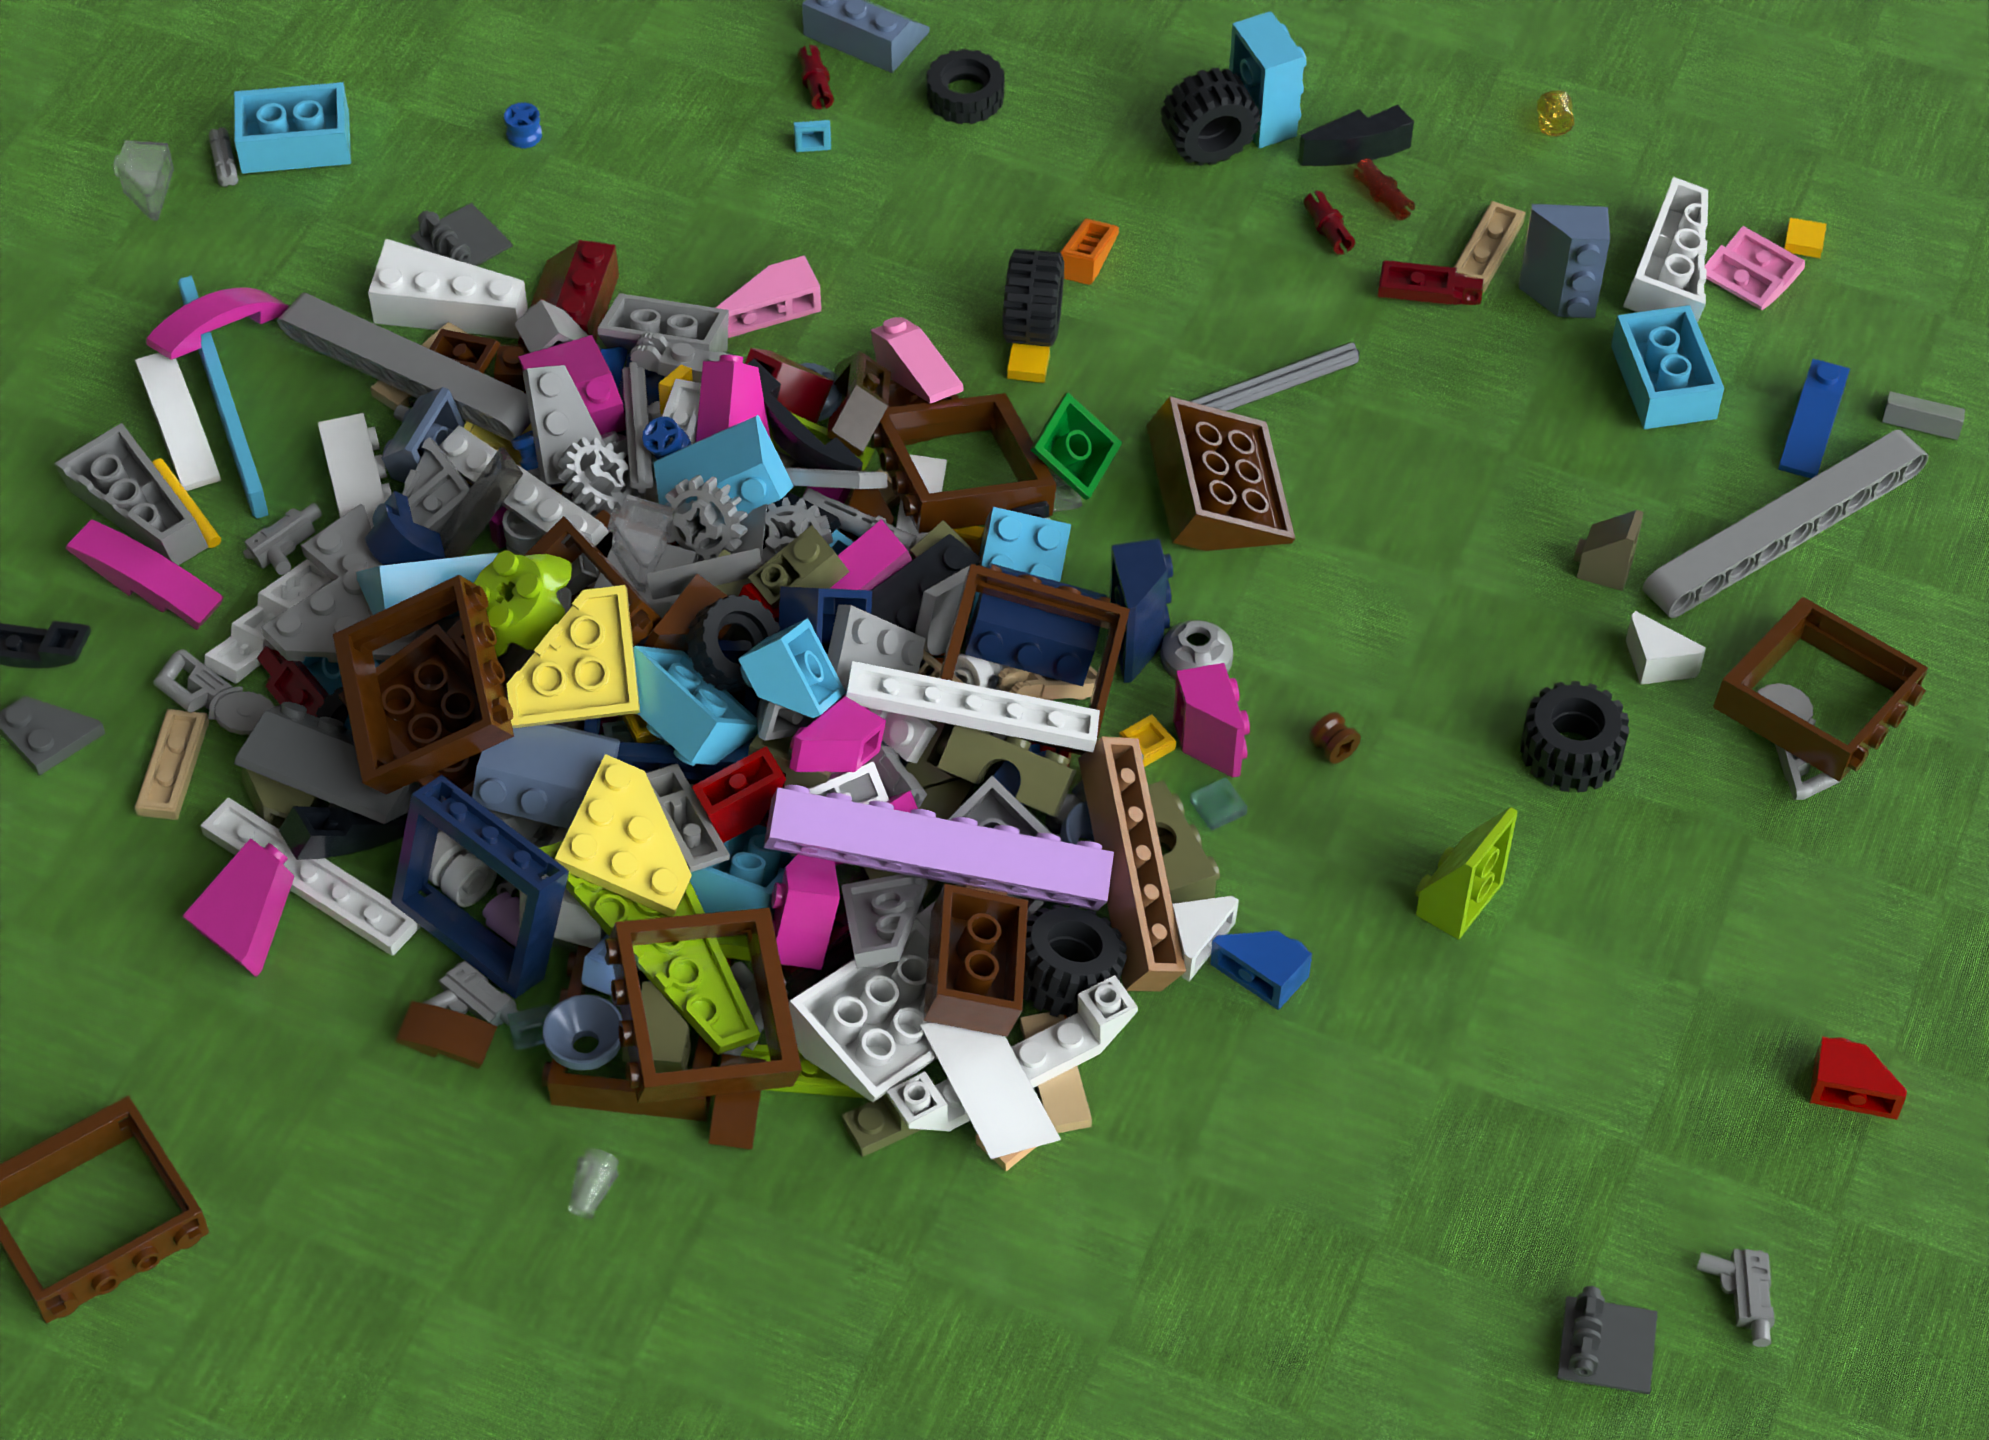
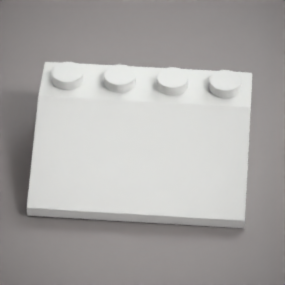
[789,919,937,1102]

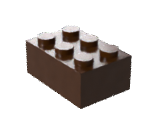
[923,884,1028,1037]

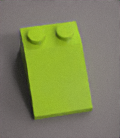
[1415,807,1518,940]

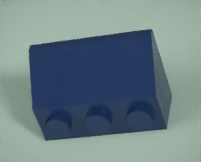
[1109,539,1173,683]
[965,563,1107,687]

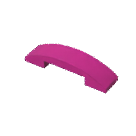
[146,288,289,360]

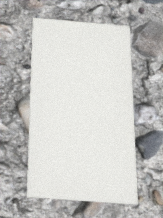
[920,1022,1061,1159]

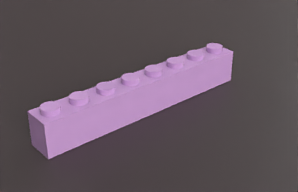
[763,785,1114,911]

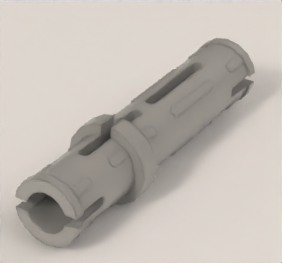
[802,488,917,552]

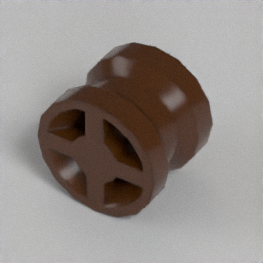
[1309,712,1361,764]

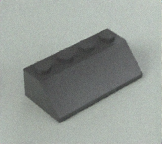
[234,702,421,824]

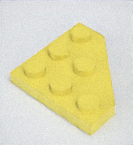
[507,585,641,728]
[554,754,692,917]

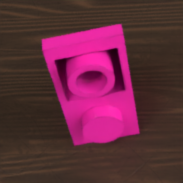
[789,696,886,772]

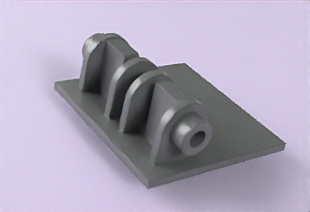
[410,203,513,266]
[1557,1286,1658,1395]

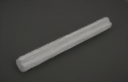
[622,362,654,494]

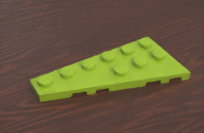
[539,841,760,1054]

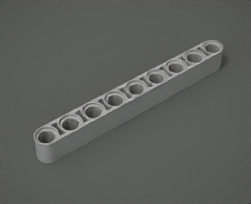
[277,292,531,441]
[1643,430,1929,618]

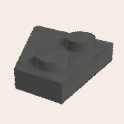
[0,696,105,776]

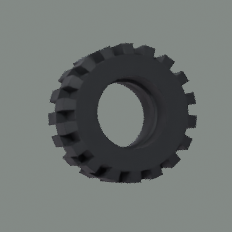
[1160,68,1260,166]
[1002,248,1064,347]
[1520,681,1629,792]
[1023,904,1127,1018]

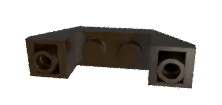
[827,351,891,457]

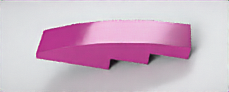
[66,519,224,630]

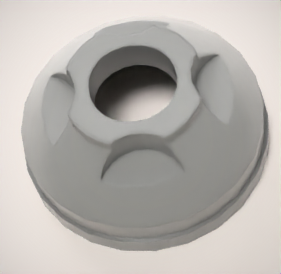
[1160,620,1234,679]

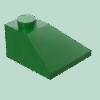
[1030,392,1123,500]

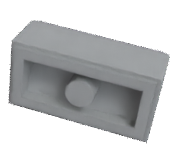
[1882,391,1965,440]

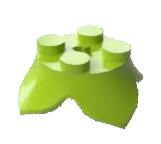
[473,550,572,657]

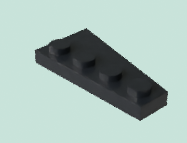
[871,534,981,633]

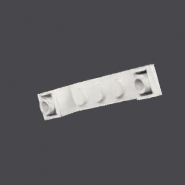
[887,975,1138,1131]

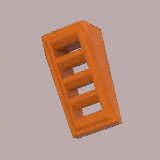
[1060,218,1119,285]

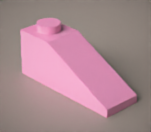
[716,255,821,338]
[870,317,964,404]

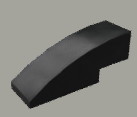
[1298,104,1414,166]
[279,802,408,860]

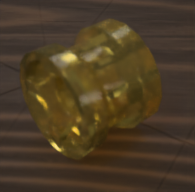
[1536,90,1575,136]

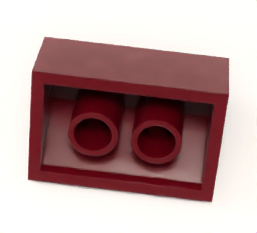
[518,240,619,344]

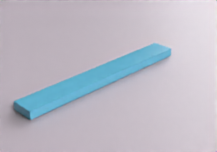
[178,276,269,519]

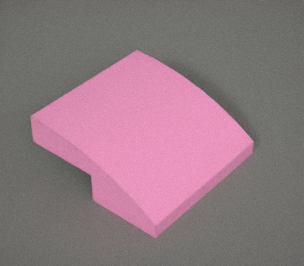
[1705,226,1805,311]

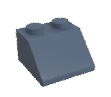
[381,387,465,483]

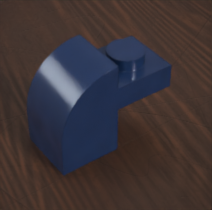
[364,491,446,565]

